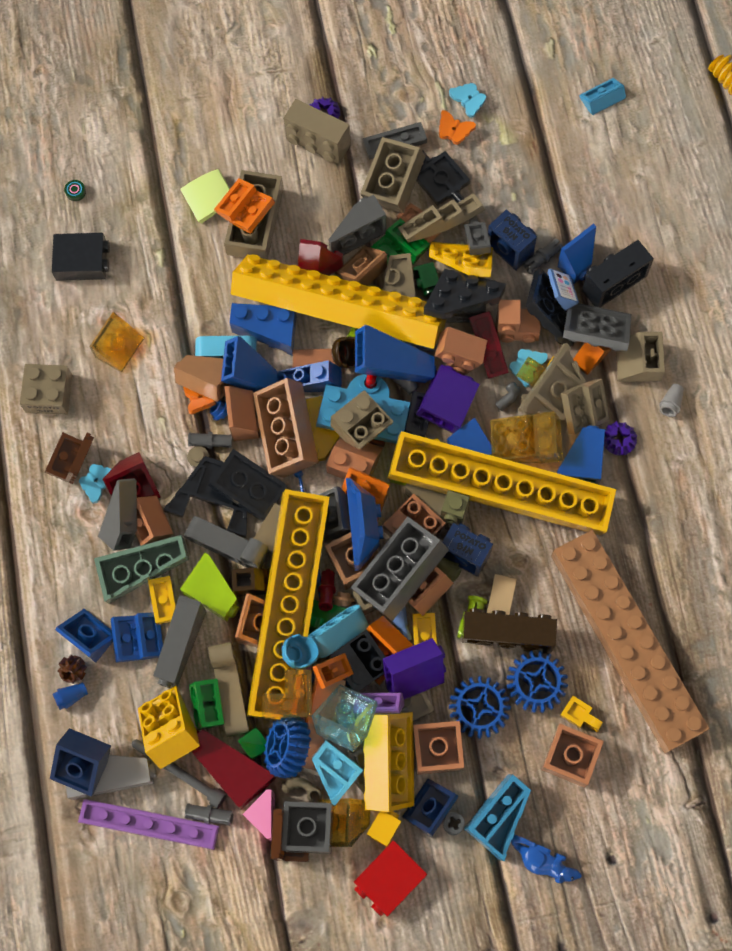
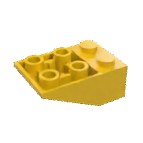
[138,686,200,769]

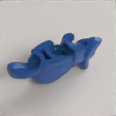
[511,834,582,883]

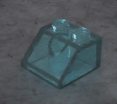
[312,684,378,752]

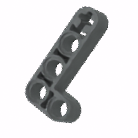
[183,516,270,568]

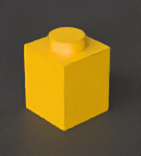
[367,811,401,847]

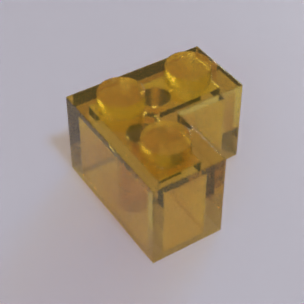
[262,670,312,718]

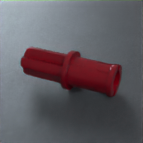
[318,569,336,611]

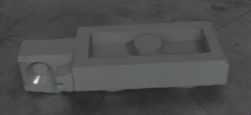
[464,215,491,255]

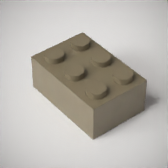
[283,99,351,164]
[360,137,425,213]

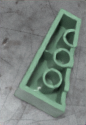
[94,535,189,604]

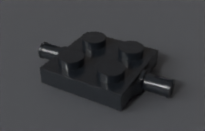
[416,150,470,206]

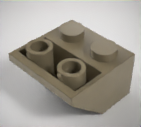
[616,332,665,382]
[330,390,394,450]

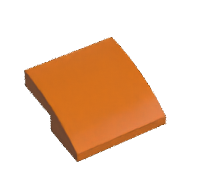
[214,178,275,234]
[342,467,390,522]

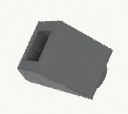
[98,478,137,551]

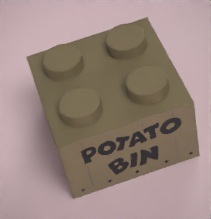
[20,364,73,415]

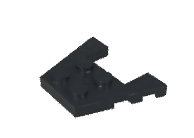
[164,456,247,538]

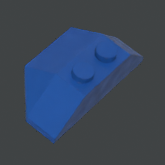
[346,478,384,571]

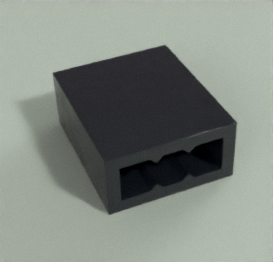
[52,233,110,281]

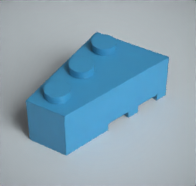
[463,774,531,861]

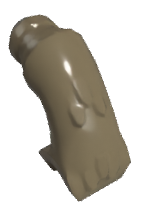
[281,777,323,802]

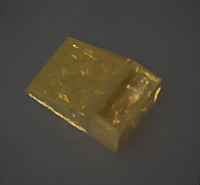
[490,411,563,464]

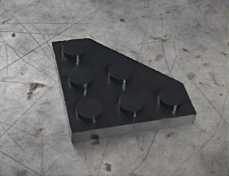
[526,268,574,348]
[423,269,506,320]

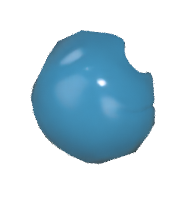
[282,634,320,670]

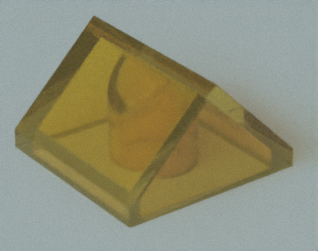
[89,312,144,372]

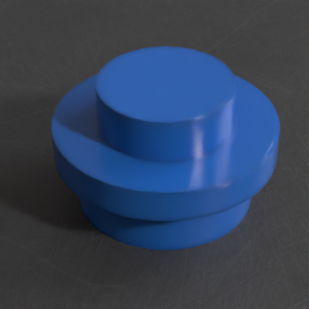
[209,400,227,421]

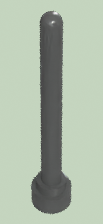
[132,739,227,809]

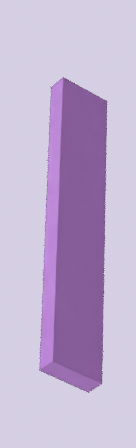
[78,799,220,850]

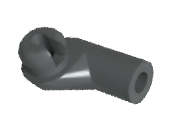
[495,382,521,411]

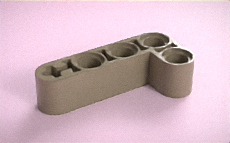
[208,642,250,737]

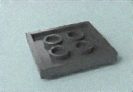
[563,303,632,351]

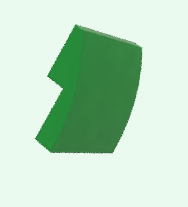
[371,218,430,266]

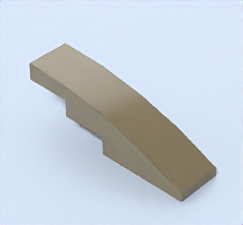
[398,193,485,242]

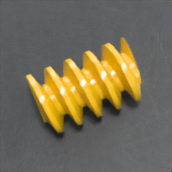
[708,55,732,95]

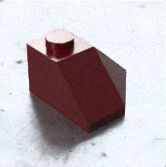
[298,239,344,276]

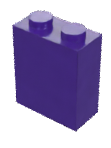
[416,365,480,433]
[383,638,446,700]

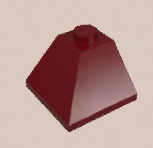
[103,452,161,499]

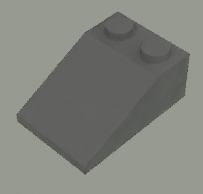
[328,194,386,256]

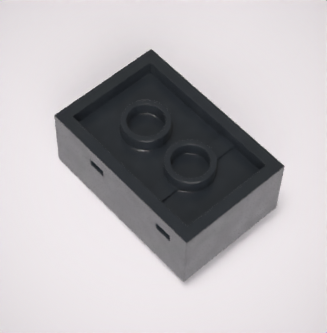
[582,240,654,308]

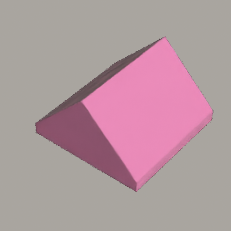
[243,790,275,841]

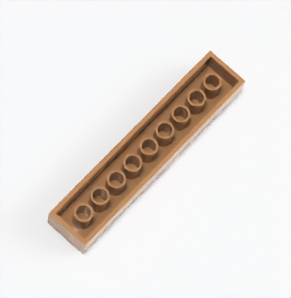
[551,530,710,754]

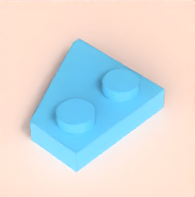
[312,740,363,806]

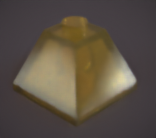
[318,798,370,847]

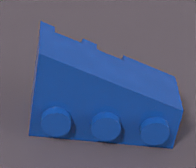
[229,303,297,356]

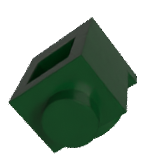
[413,262,439,298]

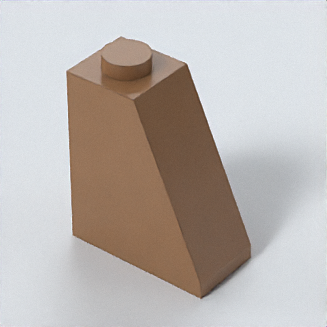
[174,355,233,402]

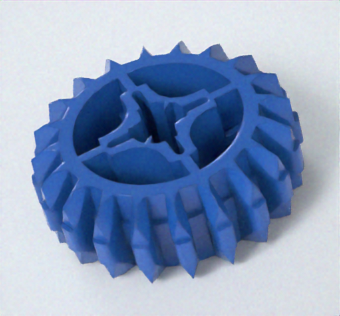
[506,651,568,713]
[449,676,511,739]
[264,714,311,779]

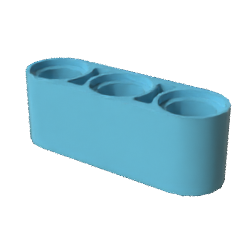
[195,336,257,358]
[308,605,369,658]

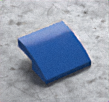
[110,612,163,663]

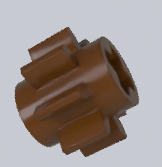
[58,655,87,684]

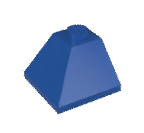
[557,224,596,284]

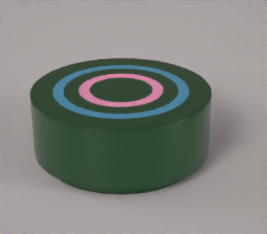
[64,180,86,201]

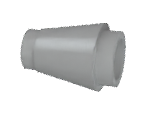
[659,384,684,417]

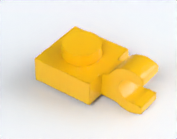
[560,696,603,732]

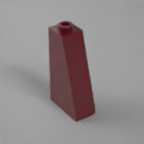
[191,729,276,810]

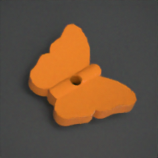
[439,110,476,145]
[183,387,216,414]

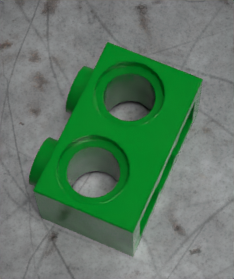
[189,679,224,730]

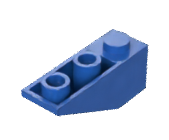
[277,360,342,392]

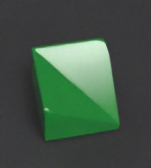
[238,727,266,761]

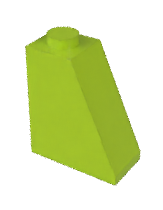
[180,553,239,622]

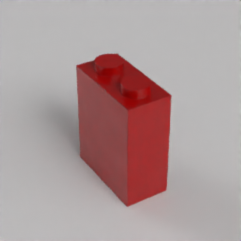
[354,840,427,917]

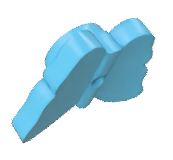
[449,83,486,118]
[509,349,548,387]
[79,464,111,504]

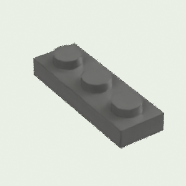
[363,122,427,160]

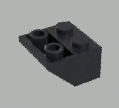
[326,629,385,695]

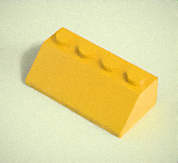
[363,712,414,812]

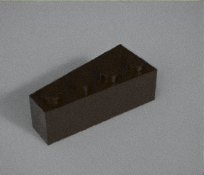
[462,608,557,654]

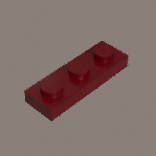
[469,311,509,379]

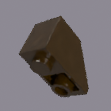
[232,568,270,597]

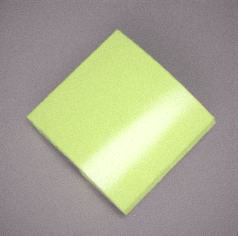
[181,169,230,223]

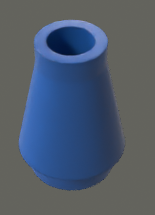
[52,682,88,710]

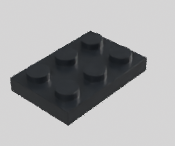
[208,449,288,522]

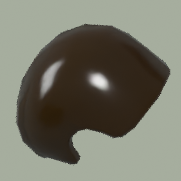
[331,337,355,369]

